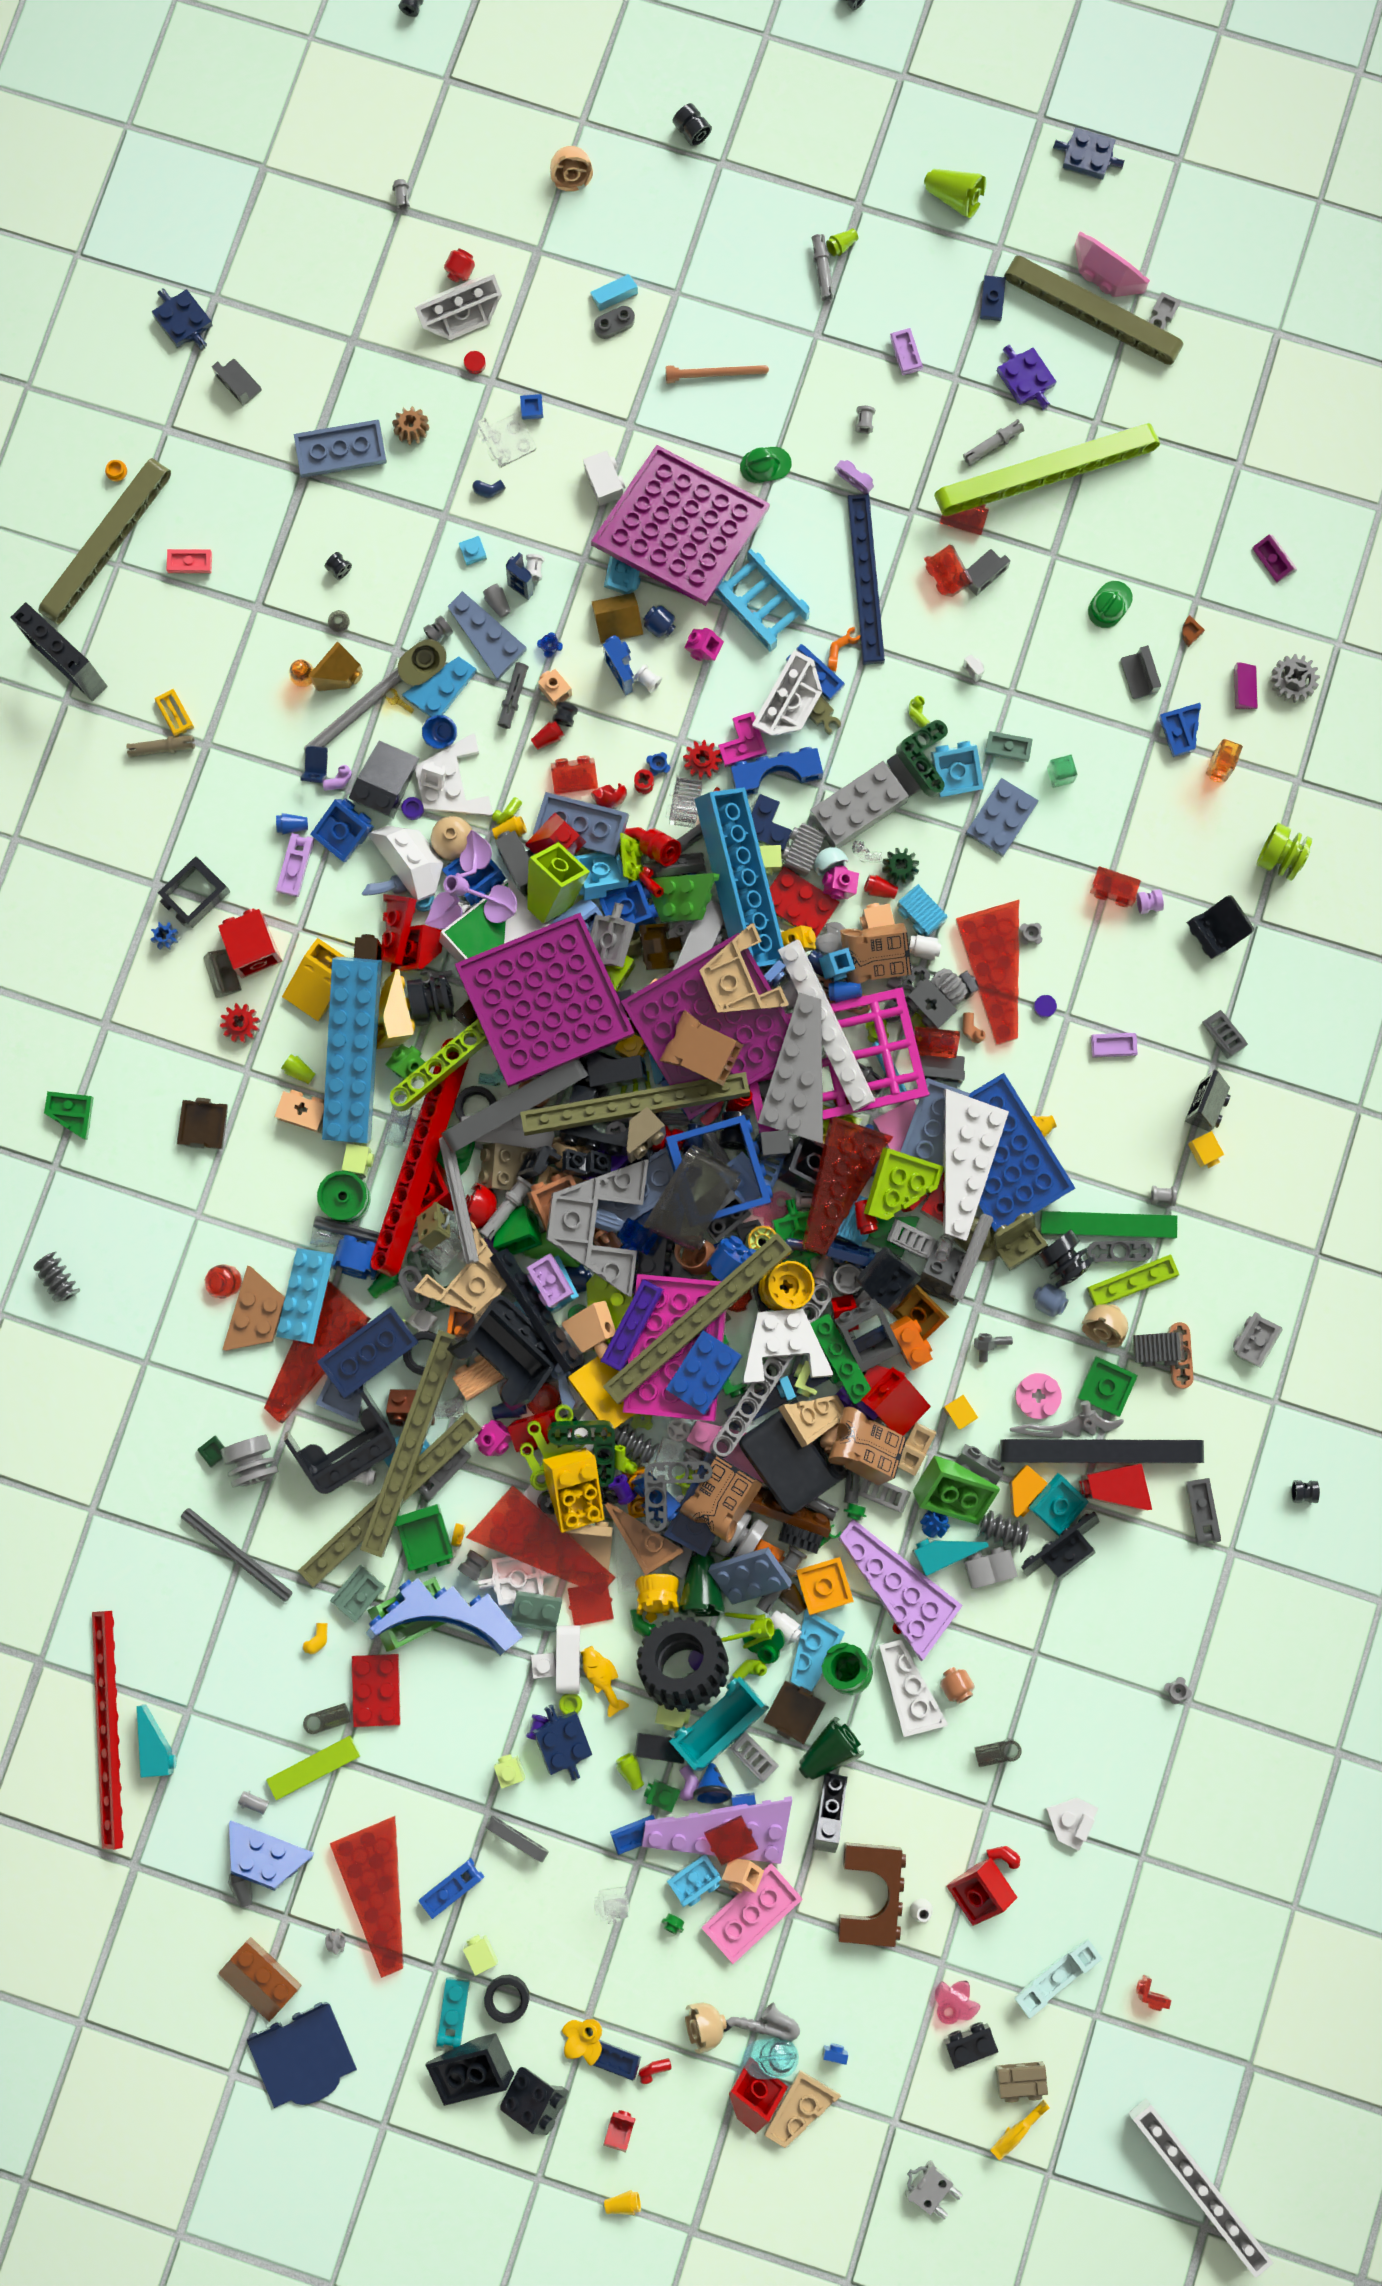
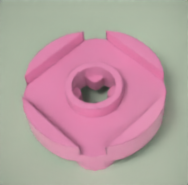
[1015,1373,1062,1419]

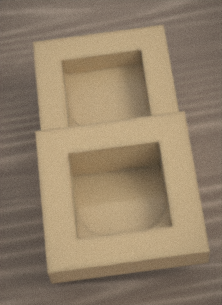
[898,1422,936,1476]

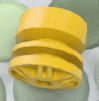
[758,1261,815,1311]

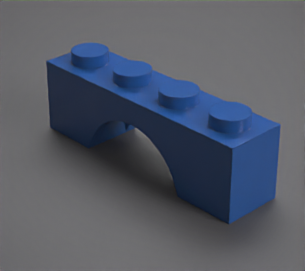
[731,747,823,796]

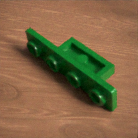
[810,1314,871,1404]

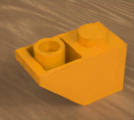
[1009,1465,1048,1518]

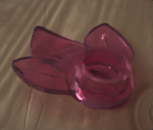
[752,1191,792,1229]
[935,1980,981,2025]

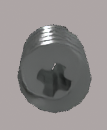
[33,1251,81,1302]
[614,1424,660,1466]
[977,1510,1029,1553]

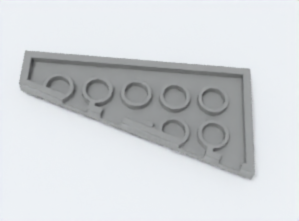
[758,992,823,1143]

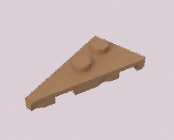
[605,1502,684,1575]

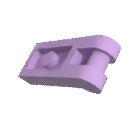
[276,833,315,897]

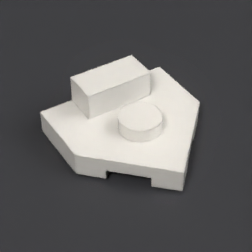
[1046,1797,1099,1851]

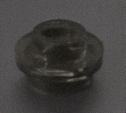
[328,610,350,632]

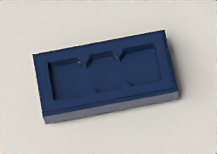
[980,275,1006,321]
[593,2040,642,2081]

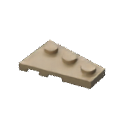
[778,1395,845,1447]
[764,2070,841,2148]

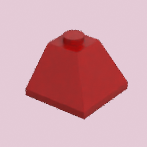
[525,813,586,856]
[390,924,443,972]
[416,1161,454,1221]
[729,2057,788,2134]

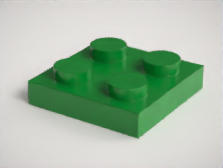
[1077,1356,1138,1417]

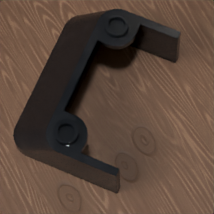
[284,1384,396,1494]

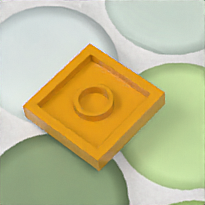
[796,1557,854,1616]

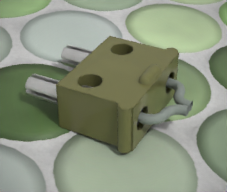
[411,1202,453,1253]

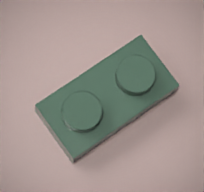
[985,731,1033,762]

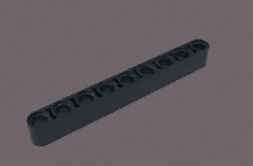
[1000,1439,1205,1463]

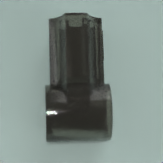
[303,1702,351,1734]
[974,1738,1022,1767]

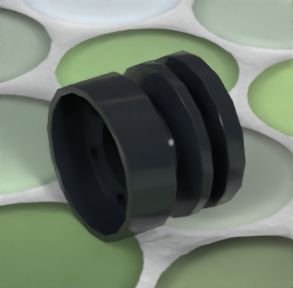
[407,973,455,1027]
[1034,1229,1095,1288]

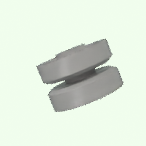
[715,1511,769,1558]

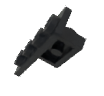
[636,1210,678,1277]
[1021,1511,1100,1581]

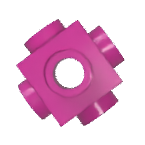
[684,628,724,661]
[822,866,859,900]
[474,1420,512,1457]

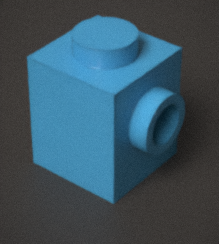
[819,948,855,981]

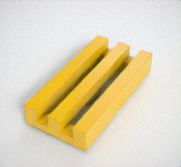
[154,688,195,738]

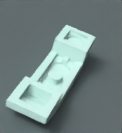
[1014,1939,1103,2019]

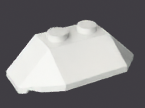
[414,274,502,340]
[752,650,822,737]
[368,826,443,902]

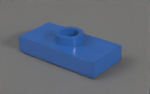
[610,1815,655,1855]

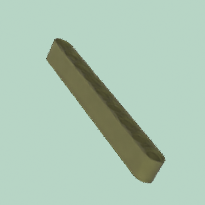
[1004,255,1184,365]
[38,458,171,625]

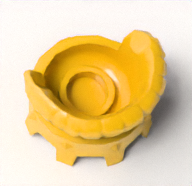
[635,1574,679,1623]

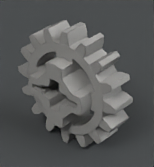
[1270,654,1320,703]

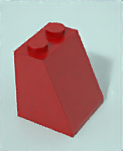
[218,908,283,979]
[1078,1464,1153,1511]

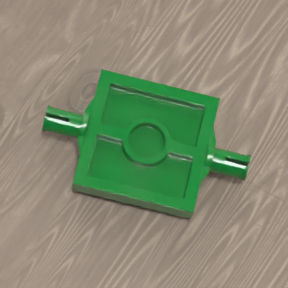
[771,1198,827,1274]

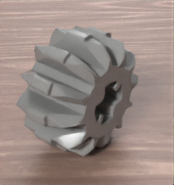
[931,968,968,1006]

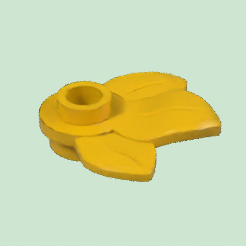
[561,2019,602,2066]

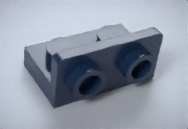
[505,552,534,600]

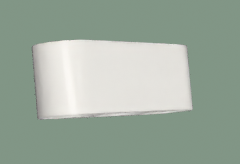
[556,1625,581,1694]

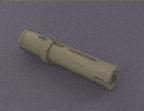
[126,735,195,758]

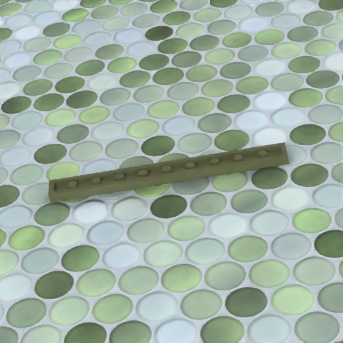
[520,1072,750,1136]
[603,1233,793,1404]
[360,1330,456,1558]
[298,1412,483,1588]

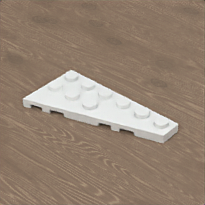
[943,1089,1009,1241]

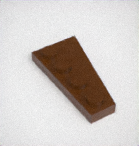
[748,1486,831,1538]

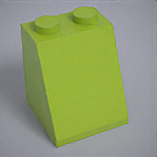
[527,842,590,924]

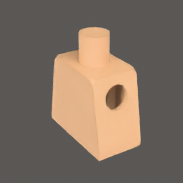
[561,1301,616,1360]

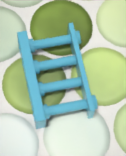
[715,549,810,652]

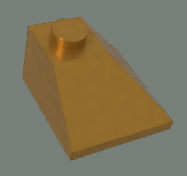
[309,641,363,691]

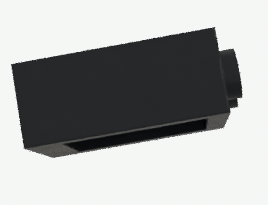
[157,856,231,928]

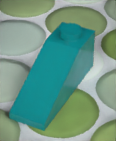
[913,1538,989,1576]
[136,1704,176,1778]

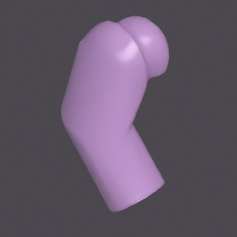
[323,765,352,791]
[679,1764,699,1801]

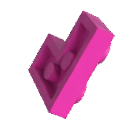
[718,712,767,768]

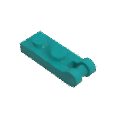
[436,1977,470,2049]

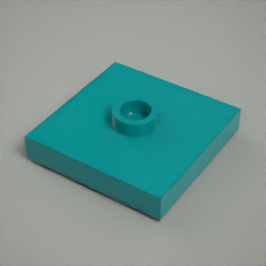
[1029,1473,1089,1537]

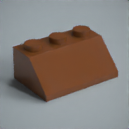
[218,1937,302,2022]

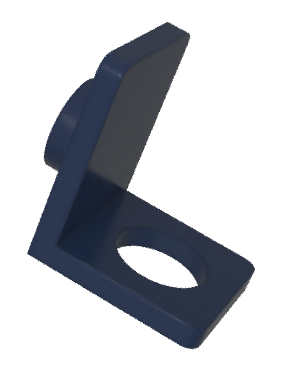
[300,746,328,783]

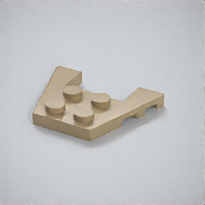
[699,923,789,1013]
[414,1222,507,1315]

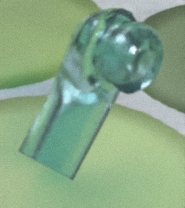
[478,1066,505,1086]

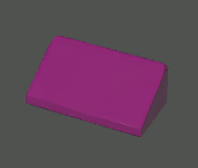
[1252,534,1297,583]
[1234,662,1258,709]

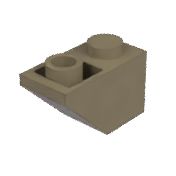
[627,1107,666,1163]

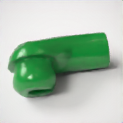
[630,1609,657,1637]

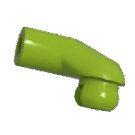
[615,1445,637,1474]

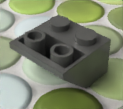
[695,1179,751,1243]

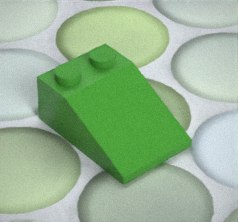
[913,1455,1000,1525]
[367,1577,445,1652]

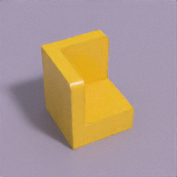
[942,1395,979,1429]

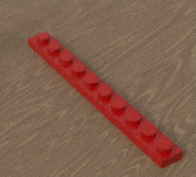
[92,1611,124,1850]

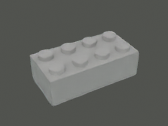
[809,760,909,849]

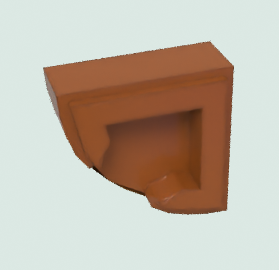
[1182,615,1205,647]

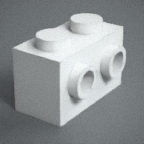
[583,450,626,506]

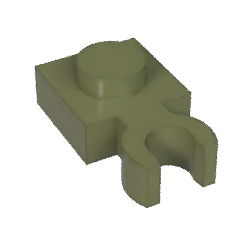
[809,696,841,735]

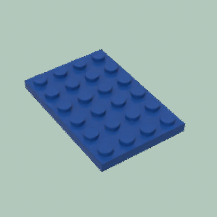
[969,1073,1076,1231]

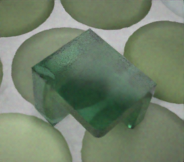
[1047,754,1078,788]

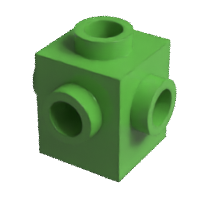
[385,1044,425,1080]

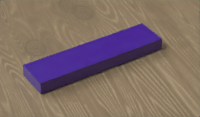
[601,1279,664,1371]

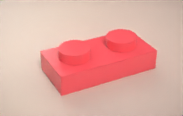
[166,549,212,573]

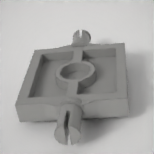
[590,902,635,968]

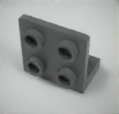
[915,1240,966,1306]

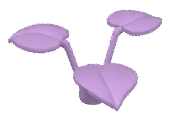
[425,830,517,929]

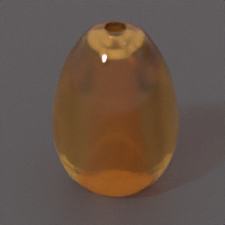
[289,659,314,687]

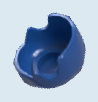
[422,715,458,749]

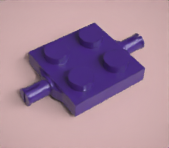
[996,344,1057,409]

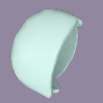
[814,847,849,876]

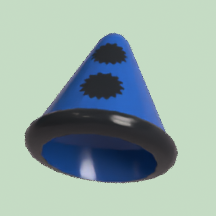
[693,1763,732,1804]

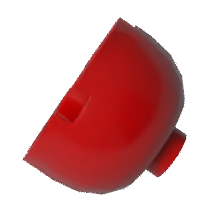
[465,1183,497,1229]

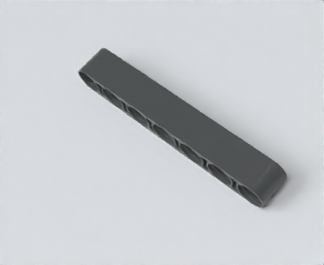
[441,1059,588,1153]

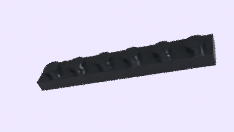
[490,1248,582,1373]

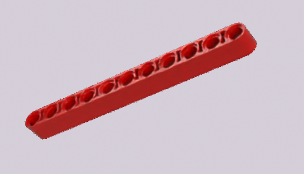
[370,1038,469,1277]

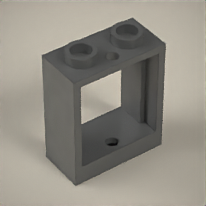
[495,831,529,896]
[834,1299,902,1372]

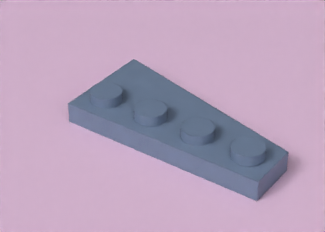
[447,591,527,681]
[316,1320,366,1423]

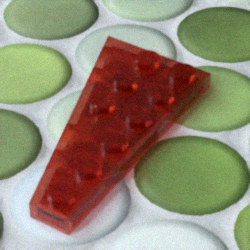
[955,899,1020,1046]
[801,1117,894,1255]
[264,1279,371,1424]
[466,1484,616,1595]
[329,1815,404,1978]

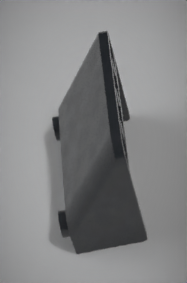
[739,1399,850,1515]

